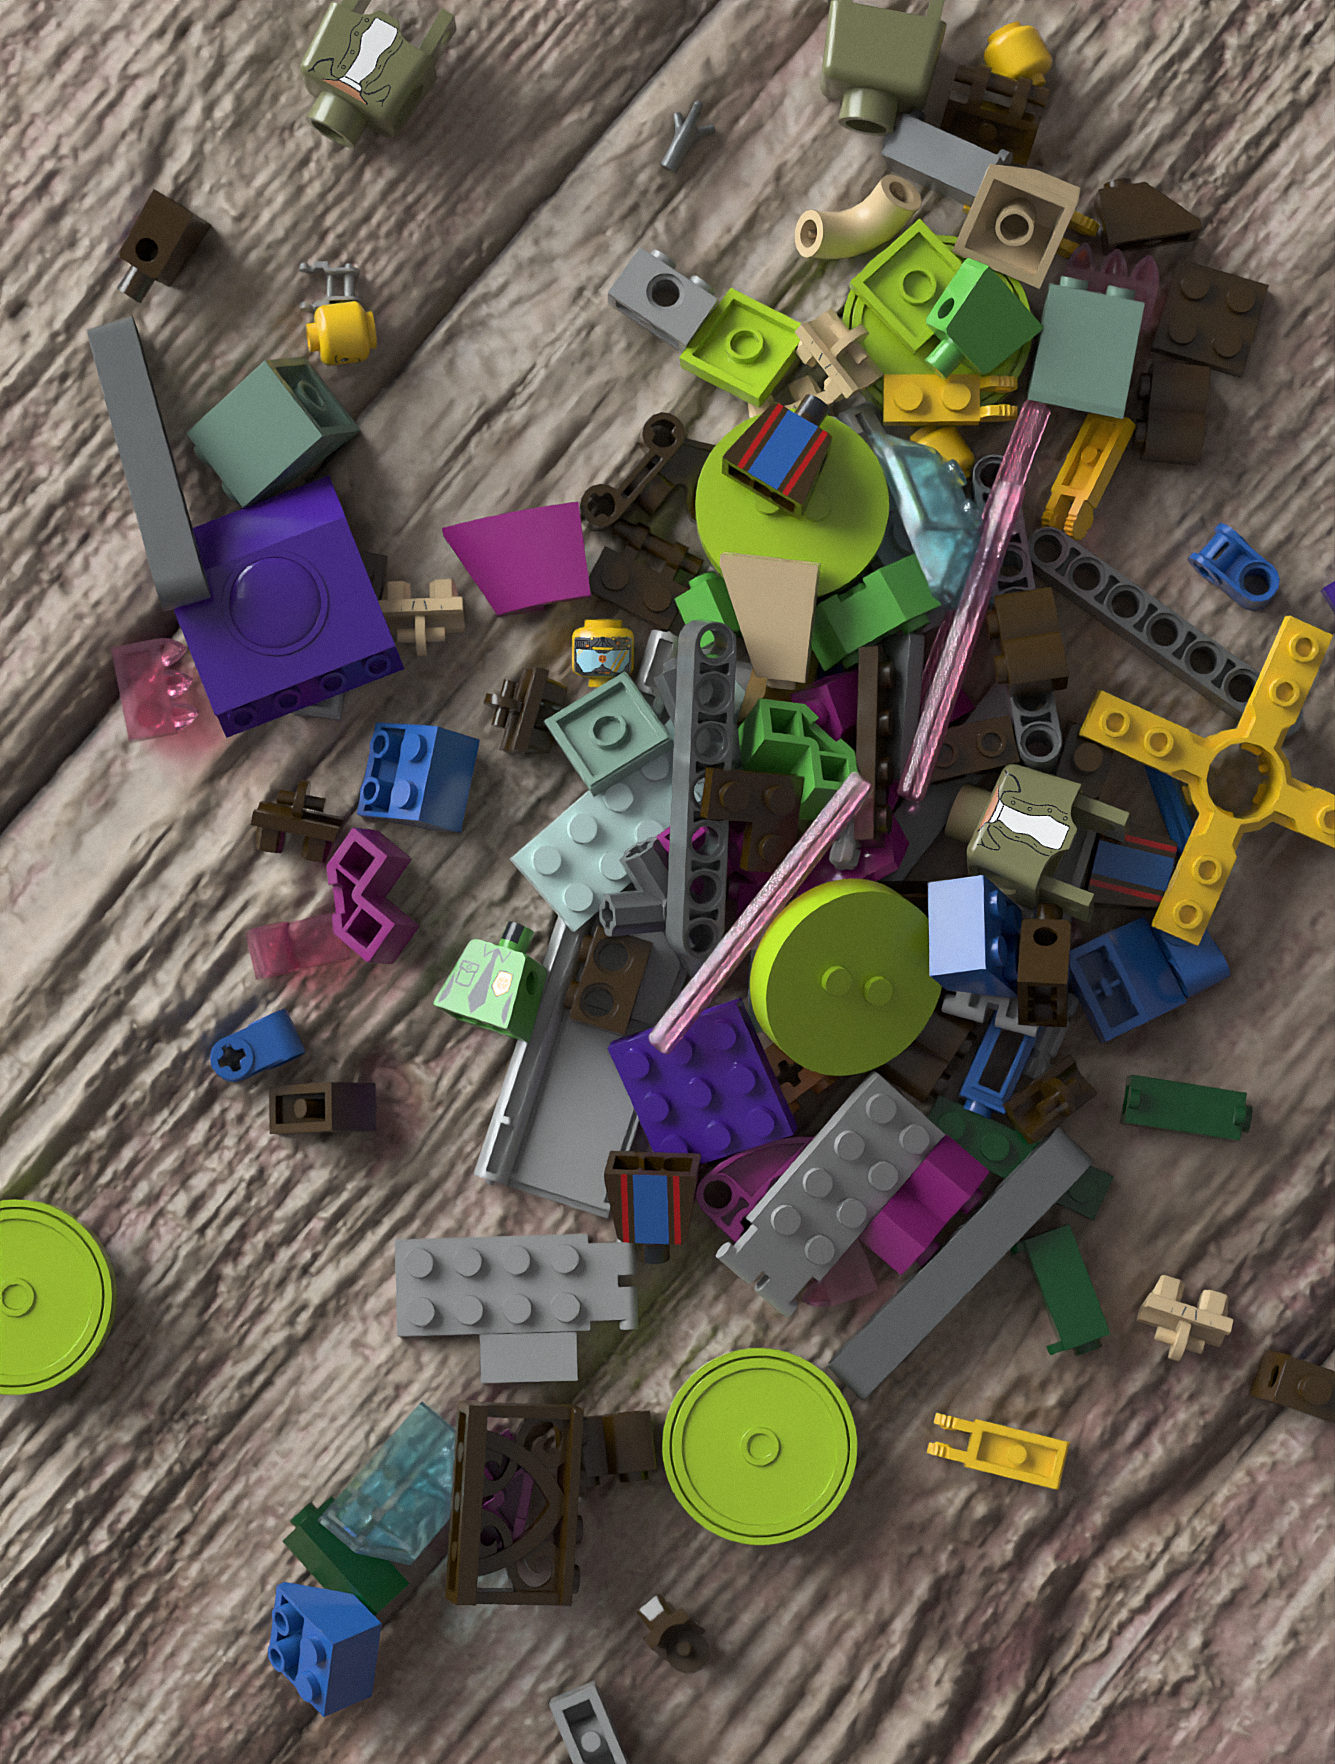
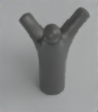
[660,101,715,174]

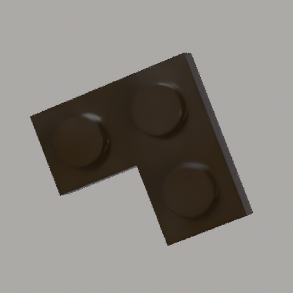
[700,767,804,874]

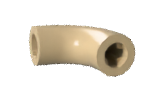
[795,175,922,260]

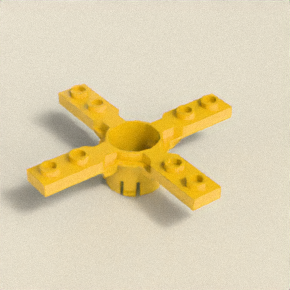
[1078,616,1335,946]

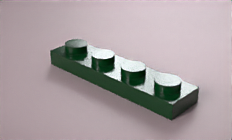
[927,1095,1114,1220]

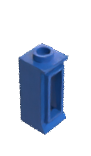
[957,1010,1042,1120]

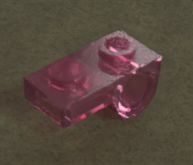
[246,912,351,981]

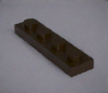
[854,646,896,848]

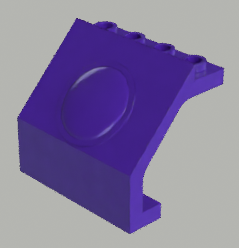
[174,476,405,738]

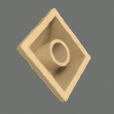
[952,164,1080,289]

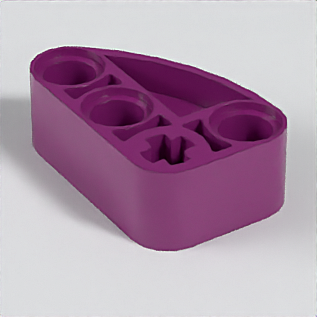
[696,1137,815,1244]

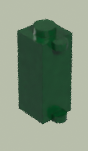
[1120,1075,1253,1142]
[1010,1224,1111,1356]
[282,1496,410,1616]

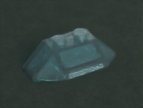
[868,431,984,611]
[318,1401,455,1565]

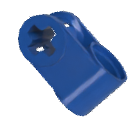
[1188,523,1280,611]
[1151,916,1231,999]
[210,1008,307,1082]

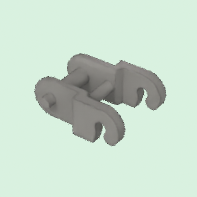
[299,261,361,313]

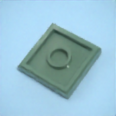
[544,671,674,797]

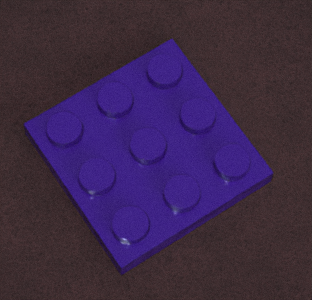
[607,998,798,1164]

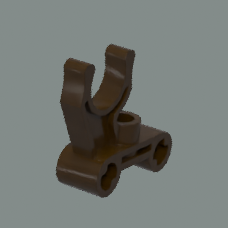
[579,412,716,532]

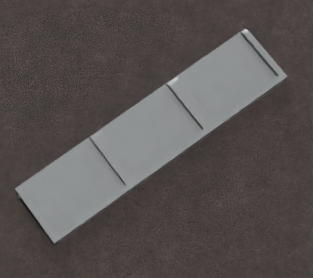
[473,630,753,1218]

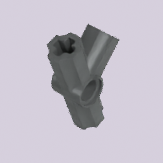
[599,837,729,980]

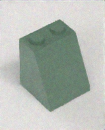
[1025,276,1145,419]
[186,357,361,508]

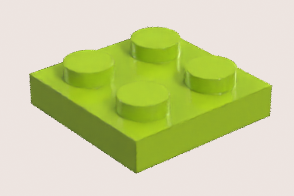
[849,218,963,355]
[679,288,801,409]

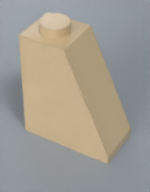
[720,552,821,690]

